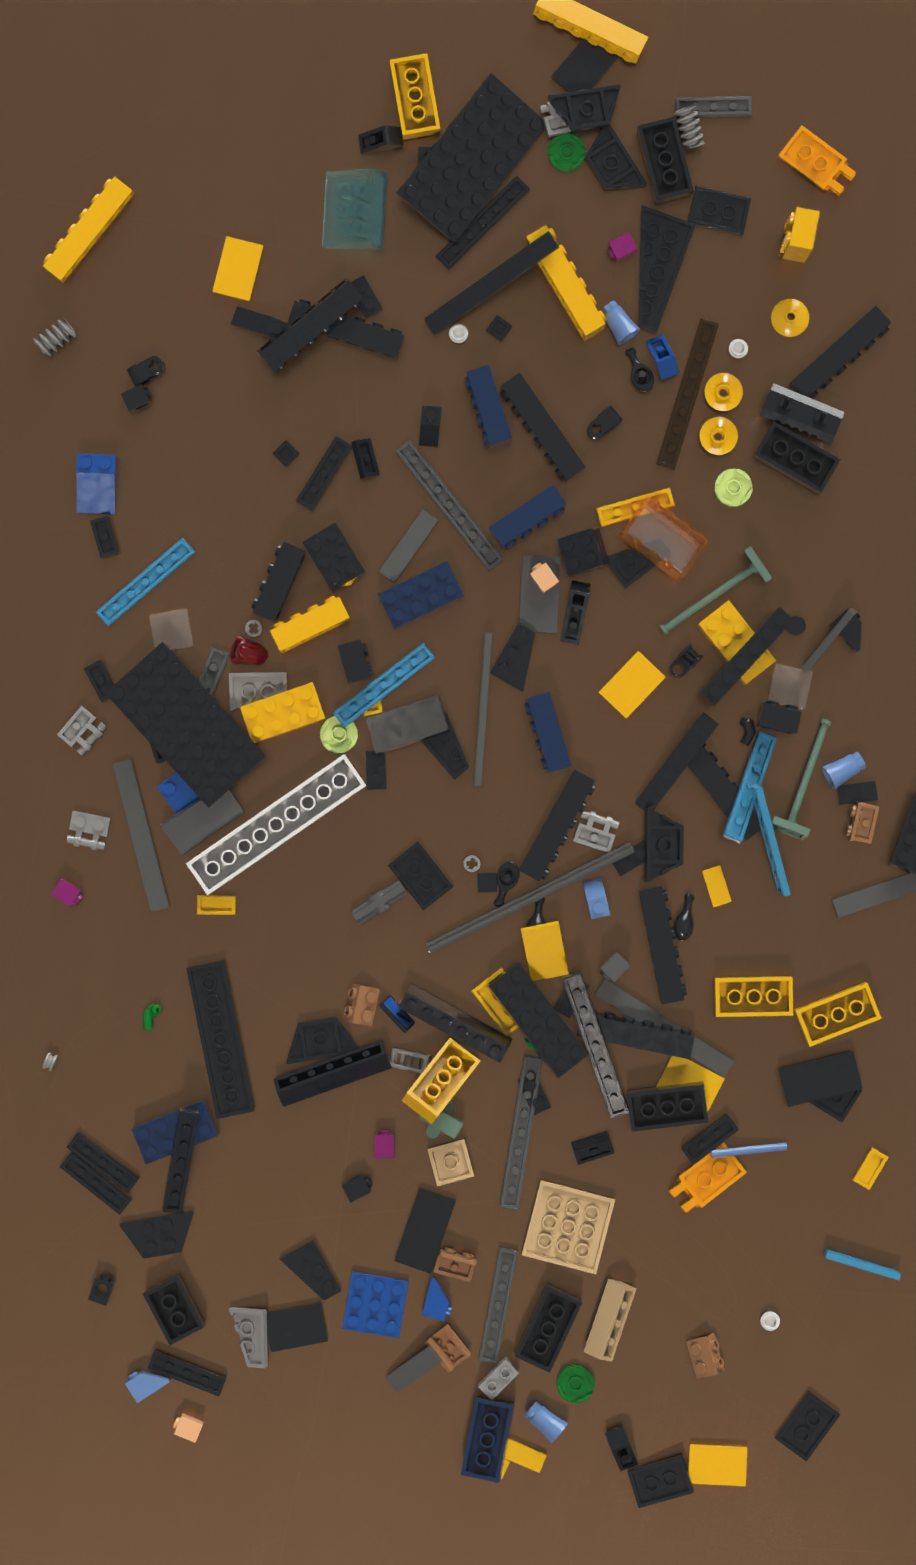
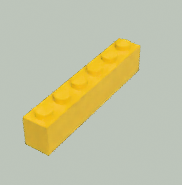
[533,0,648,64]
[43,176,134,283]

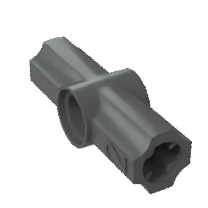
[351,880,408,925]

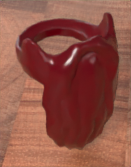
[230,636,269,665]

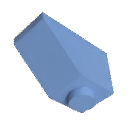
[582,877,610,919]
[125,1370,171,1403]

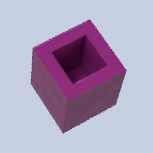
[607,232,638,262]
[51,878,83,907]
[374,1130,395,1159]

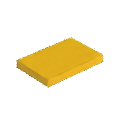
[212,236,264,302]
[598,651,666,719]
[521,921,569,982]
[471,967,517,1036]
[656,1056,725,1113]
[688,1444,747,1486]

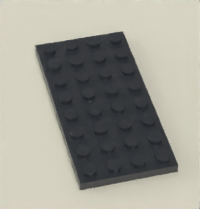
[396,73,545,243]
[105,641,266,808]

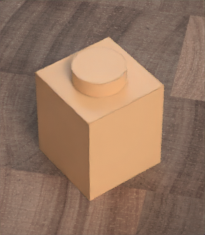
[530,563,559,593]
[173,1413,204,1443]

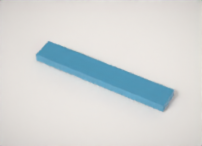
[96,538,196,627]
[333,643,435,728]
[722,730,777,843]
[750,784,791,897]

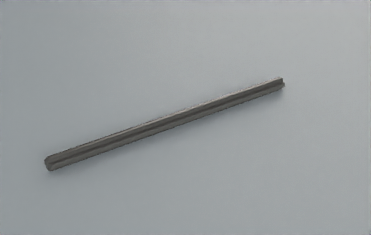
[426,843,634,953]

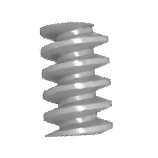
[673,106,705,149]
[33,316,77,356]

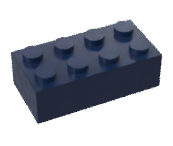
[464,365,512,449]
[489,484,566,550]
[378,561,464,630]
[524,692,572,773]
[132,1099,219,1165]
[461,1397,515,1483]

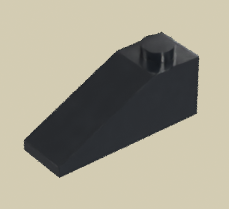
[231,306,290,339]
[560,580,591,644]

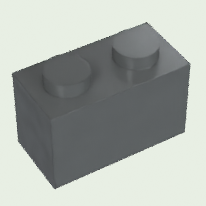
[599,951,630,982]

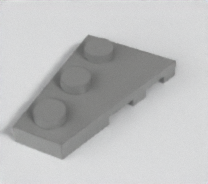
[229,672,287,711]
[229,1307,268,1368]

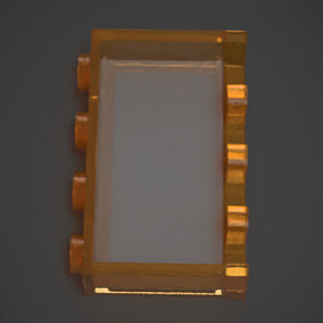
[618,496,709,582]

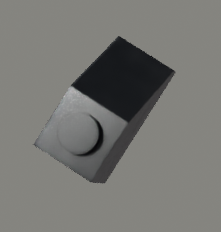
[358,126,403,154]
[419,405,442,448]
[830,608,862,653]
[605,1426,638,1472]

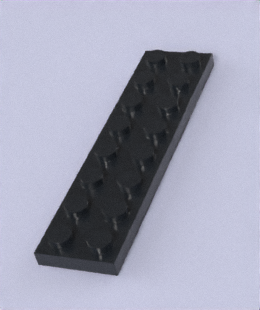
[186,960,255,1119]

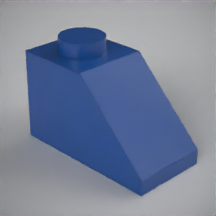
[646,335,679,380]
[422,1276,452,1321]

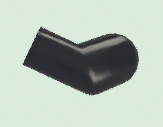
[740,717,756,746]

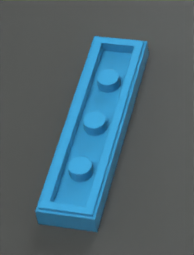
[823,1249,901,1280]

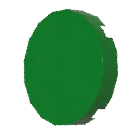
[548,133,586,172]
[556,1364,595,1404]

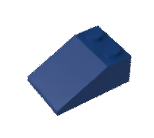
[76,453,118,515]
[157,772,199,813]

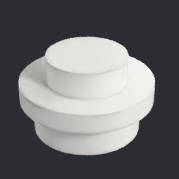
[449,324,468,343]
[729,339,748,358]
[760,1311,780,1331]

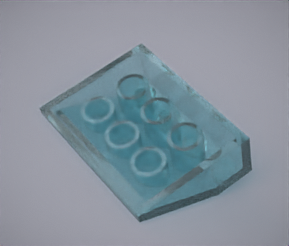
[322,169,387,250]

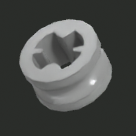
[245,620,263,638]
[463,855,481,872]
[42,1052,58,1071]

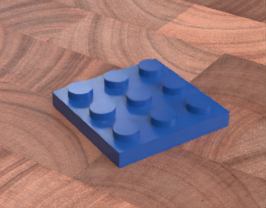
[342,1271,409,1339]

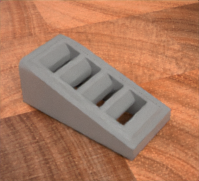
[390,1047,432,1074]

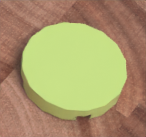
[714,469,753,507]
[320,716,358,754]

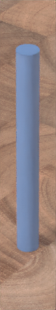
[710,1142,787,1158]

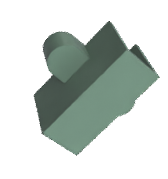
[418,1100,463,1139]

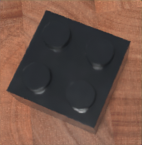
[557,527,610,576]
[338,640,373,685]
[756,700,802,735]

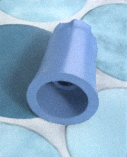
[601,300,640,345]
[821,752,866,790]
[524,1402,568,1444]

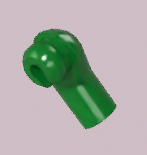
[142,1003,161,1030]

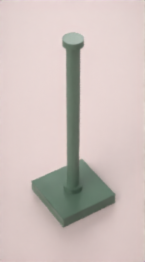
[660,546,773,635]
[771,718,832,841]

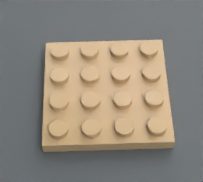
[521,1180,615,1274]

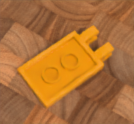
[778,125,856,196]
[668,1142,747,1213]

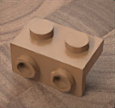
[846,801,879,844]
[344,983,380,1027]
[433,1248,477,1282]
[425,1324,471,1373]
[686,1333,724,1379]

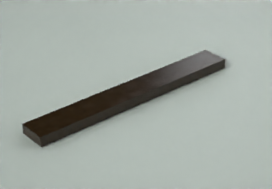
[656,318,719,470]

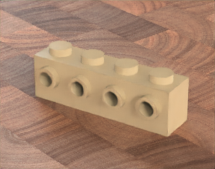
[584,1279,637,1362]

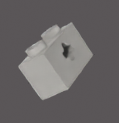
[478,1356,519,1400]

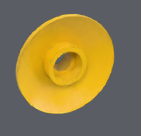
[771,299,809,337]
[704,373,743,411]
[699,417,738,455]

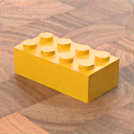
[390,53,441,140]
[780,207,820,263]
[270,596,350,653]
[697,600,776,685]
[240,682,326,744]
[714,976,793,1017]
[794,982,882,1047]
[401,1038,480,1124]

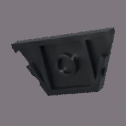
[547,84,621,132]
[585,125,647,190]
[644,807,684,882]
[286,1017,359,1064]
[120,1211,194,1259]

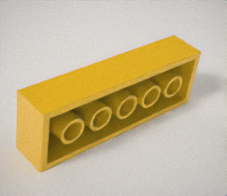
[526,225,606,341]

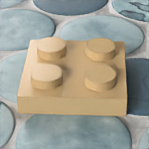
[427,1139,474,1186]

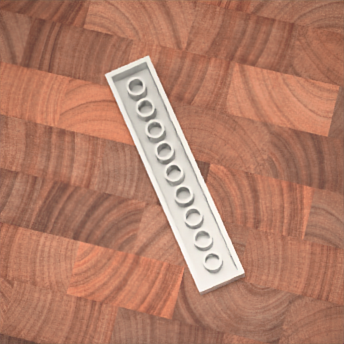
[186,754,367,895]

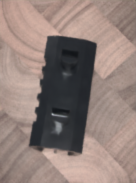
[760,383,845,444]

